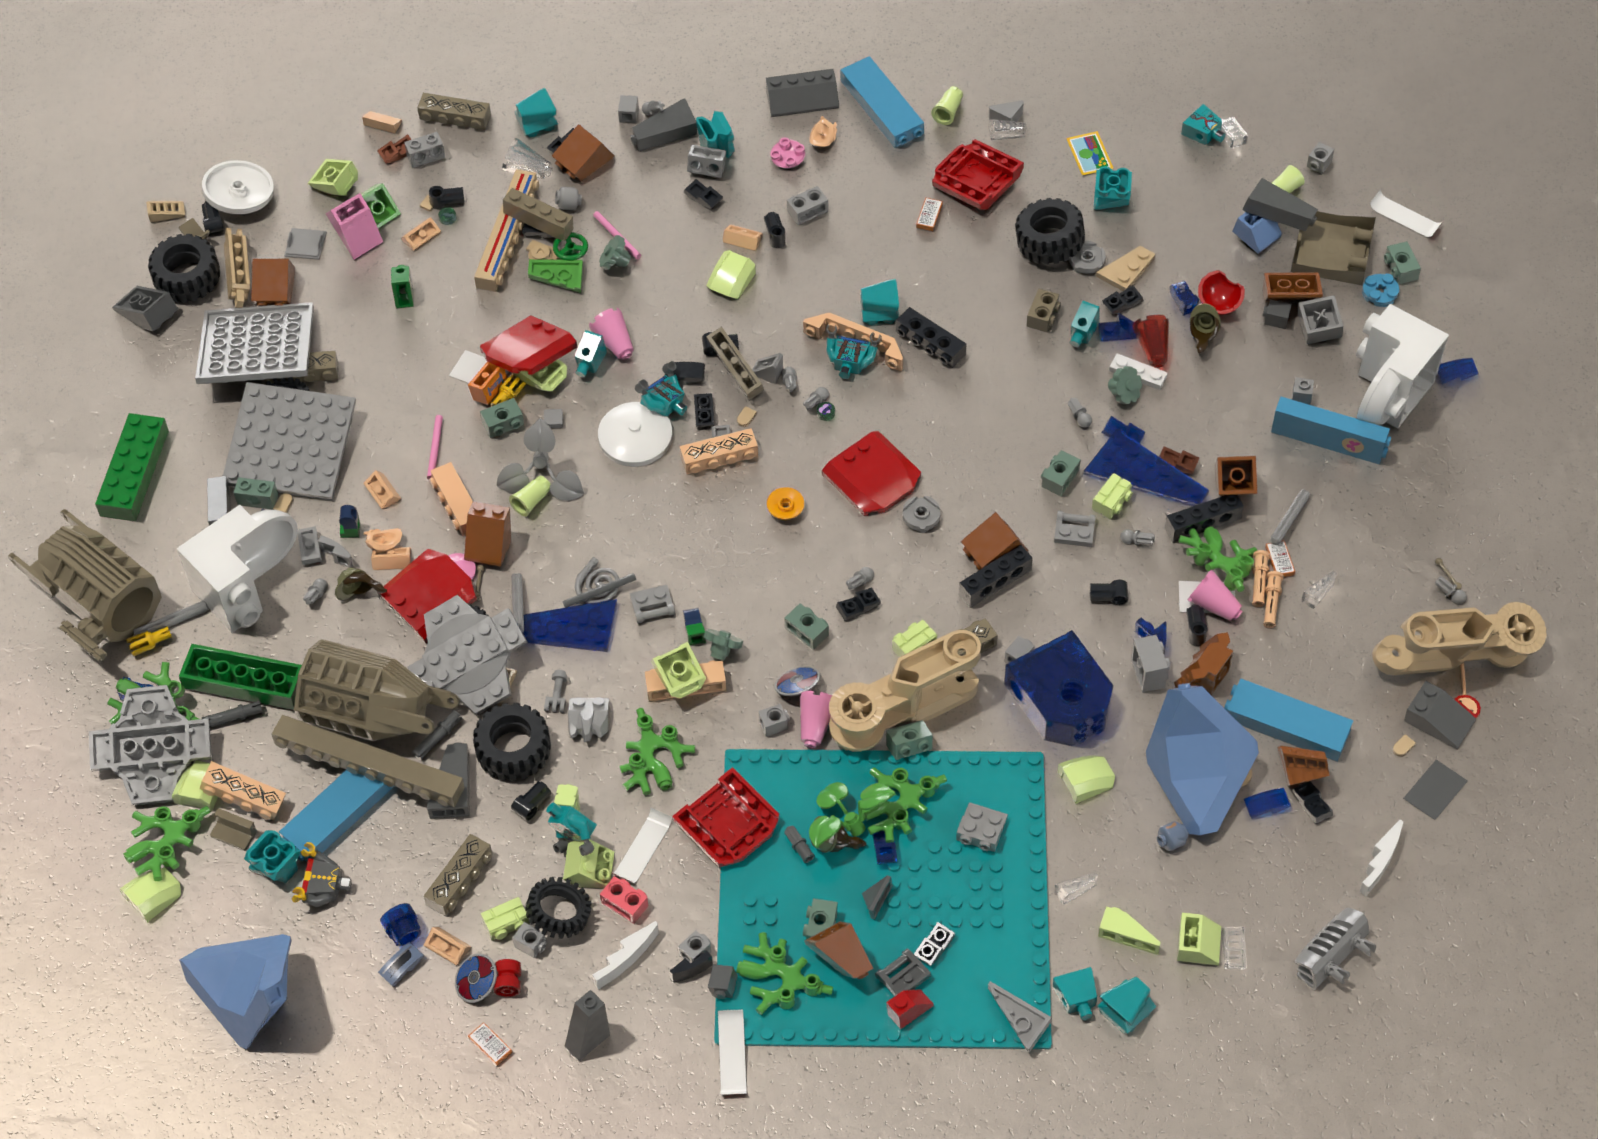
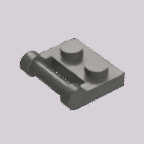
[875,948,931,996]

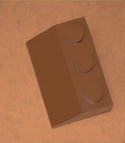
[1262,273,1323,302]

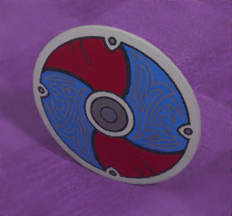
[775,667,820,696]
[455,953,497,1003]

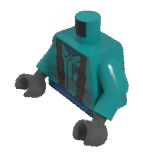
[826,324,882,379]
[635,361,687,416]
[546,802,597,856]

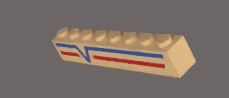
[474,169,539,292]

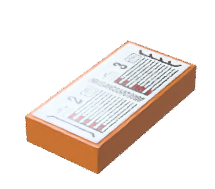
[916,198,943,231]
[1265,540,1295,577]
[468,1022,512,1067]

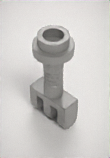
[544,670,567,713]

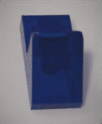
[1098,313,1137,342]
[1134,617,1167,654]

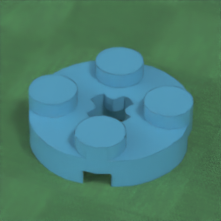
[1362,274,1399,307]

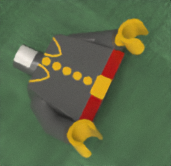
[292,842,352,907]

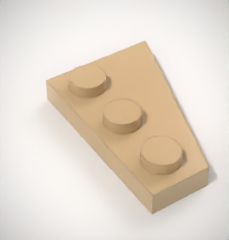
[1096,246,1155,291]

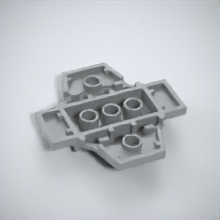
[407,595,528,715]
[89,685,212,806]

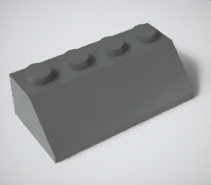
[766,69,839,117]

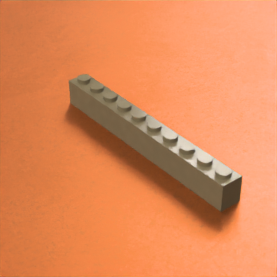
[271,715,465,807]

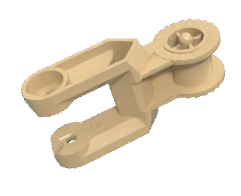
[1372,602,1547,675]
[829,630,981,752]

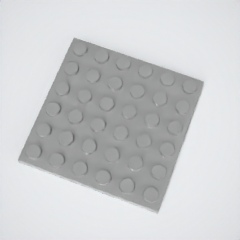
[195,302,314,384]
[223,382,356,501]

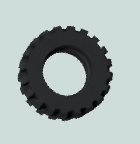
[1015,198,1085,265]
[148,234,221,303]
[473,703,551,781]

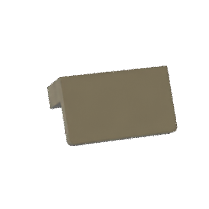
[210,808,257,851]

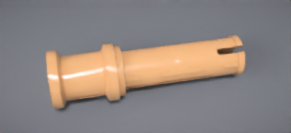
[1252,550,1270,607]
[1263,571,1284,628]

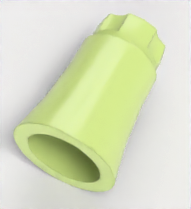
[931,86,963,125]
[1272,165,1305,193]
[509,476,551,517]

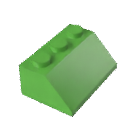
[361,183,401,228]

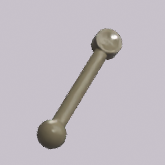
[1435,558,1462,590]
[475,565,484,601]

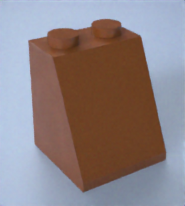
[552,124,615,181]
[251,258,295,307]
[1215,456,1257,495]
[464,501,511,566]
[961,512,1029,570]
[804,922,873,979]

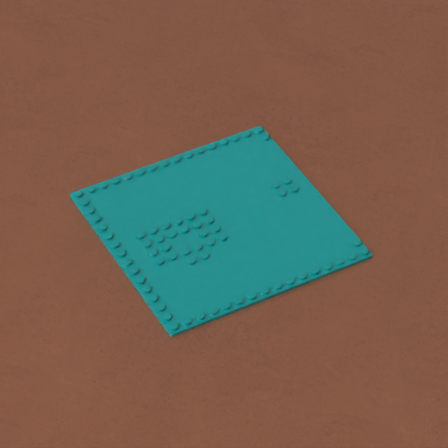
[714,749,1052,1049]

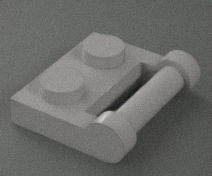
[1054,511,1096,547]
[630,585,675,623]

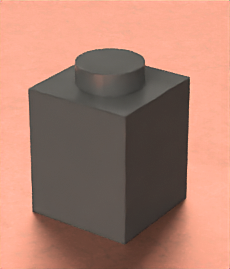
[1262,300,1292,329]
[708,964,738,999]

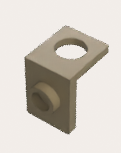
[179,218,210,239]

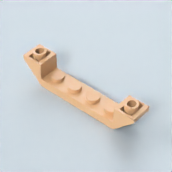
[803,313,903,371]

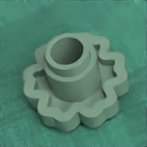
[599,235,631,270]
[1108,366,1142,404]
[704,629,743,660]

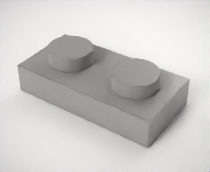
[297,526,322,565]

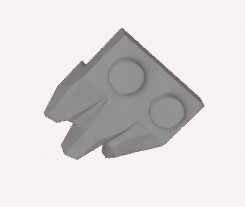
[568,697,609,742]

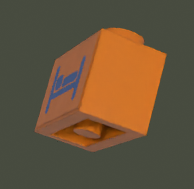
[468,362,507,405]

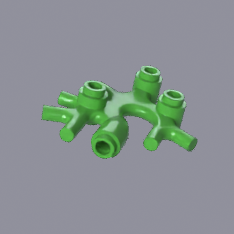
[1178,527,1257,592]
[107,662,199,724]
[619,708,695,795]
[858,767,947,844]
[123,806,211,881]
[736,932,833,1015]

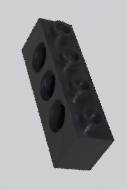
[896,307,967,368]
[1165,495,1244,543]
[959,545,1033,608]

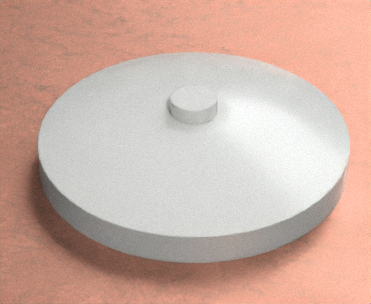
[202,160,274,214]
[598,402,673,467]

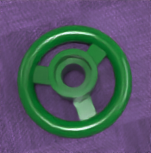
[553,232,588,261]

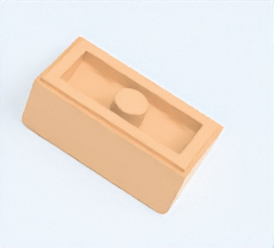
[362,111,402,133]
[401,217,441,251]
[723,224,763,250]
[363,470,401,509]
[371,547,411,570]
[424,927,471,965]

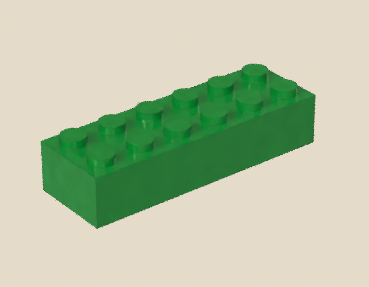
[95,413,169,522]
[179,643,302,710]

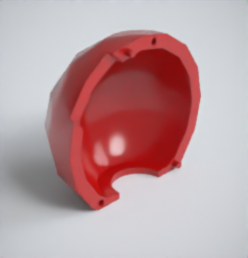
[1198,270,1245,315]

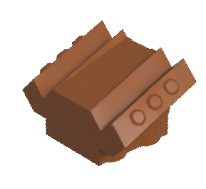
[1174,632,1234,695]
[1277,746,1330,786]

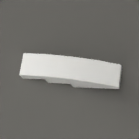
[1359,819,1403,896]
[592,921,659,989]

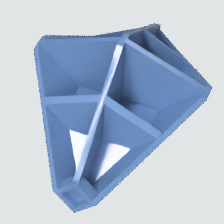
[1146,683,1259,835]
[179,934,292,1049]

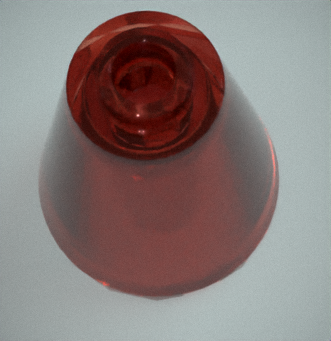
[1132,314,1169,368]

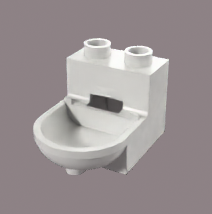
[1356,304,1449,428]
[177,505,298,633]

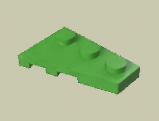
[528,259,583,293]

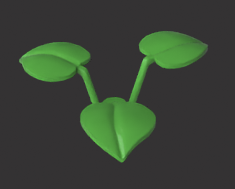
[809,782,896,848]

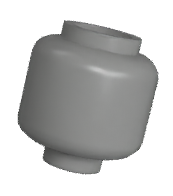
[555,187,582,210]

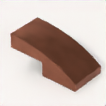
[377,134,412,164]
[1156,446,1200,474]

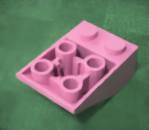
[325,193,383,260]

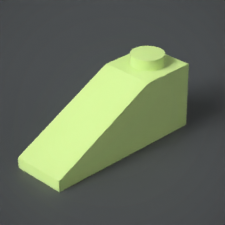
[1098,906,1161,955]

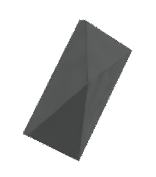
[862,875,893,920]

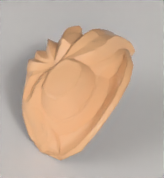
[809,116,837,147]
[363,528,402,551]

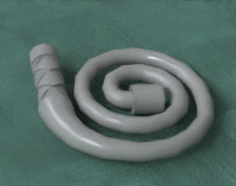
[574,557,619,605]

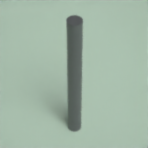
[562,573,637,608]

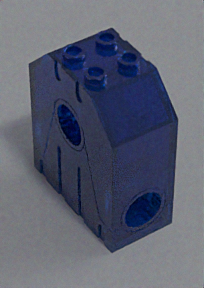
[1004,630,1114,746]

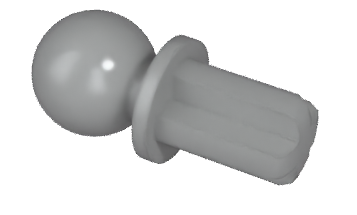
[642,101,665,116]
[781,367,797,392]
[803,387,829,410]
[1068,398,1092,428]
[1120,529,1155,545]
[846,567,874,590]
[1435,576,1467,605]
[303,578,328,605]

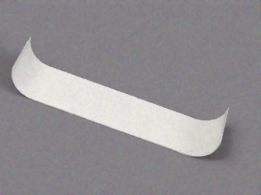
[1370,189,1444,237]
[611,807,672,883]
[718,1009,746,1095]

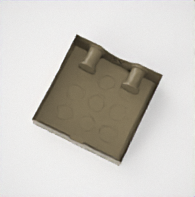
[1291,211,1376,285]

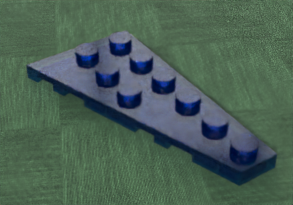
[1083,429,1209,506]
[523,599,617,652]

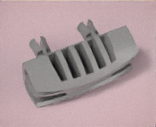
[1295,907,1376,990]

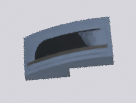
[378,942,425,986]

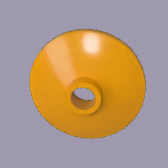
[767,487,804,520]

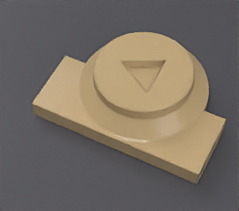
[526,239,560,260]

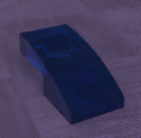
[1438,358,1479,384]
[1101,416,1145,447]
[1244,788,1291,819]
[872,831,898,865]

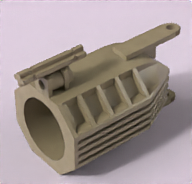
[8,509,162,662]
[294,639,460,741]

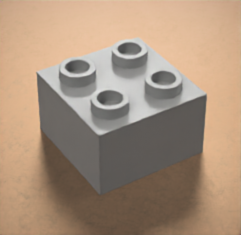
[1298,295,1344,345]
[1131,635,1170,693]

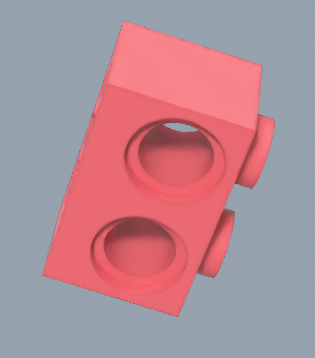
[600,876,649,924]

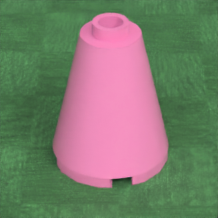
[589,308,634,360]
[1187,570,1243,621]
[800,691,832,748]

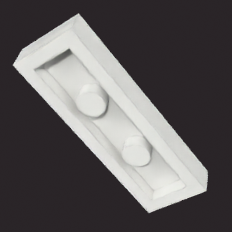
[1109,354,1168,390]

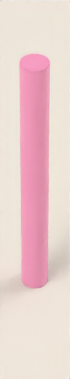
[593,211,641,259]
[427,415,443,479]

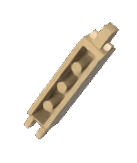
[224,228,250,308]

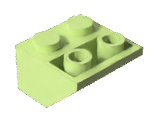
[563,839,614,889]
[1177,913,1221,966]

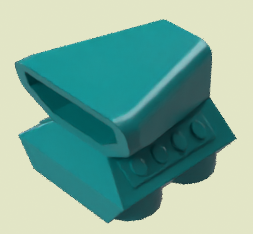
[514,88,558,137]
[696,111,735,158]
[1093,166,1132,210]
[860,279,899,325]
[244,830,301,883]
[1097,977,1156,1034]

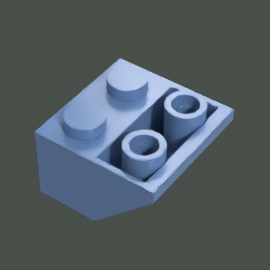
[1232,212,1282,254]

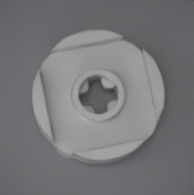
[1069,241,1105,274]
[903,496,940,533]

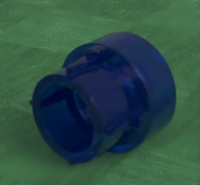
[380,903,421,946]

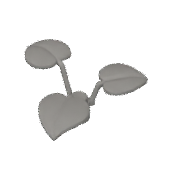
[497,418,584,501]

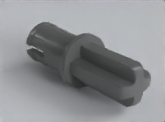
[784,826,815,863]

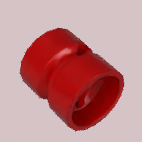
[493,959,521,997]

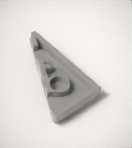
[988,981,1052,1053]

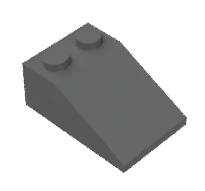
[112,285,178,331]
[1404,681,1476,749]

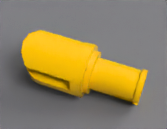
[490,373,526,407]
[126,626,172,657]

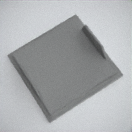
[284,228,327,260]

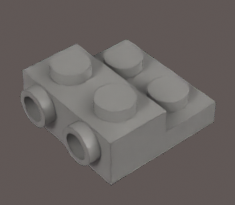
[956,802,1008,852]

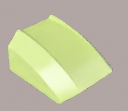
[308,159,358,196]
[706,250,756,299]
[514,359,567,391]
[651,642,706,699]
[1057,755,1115,804]
[172,760,218,811]
[120,867,181,922]

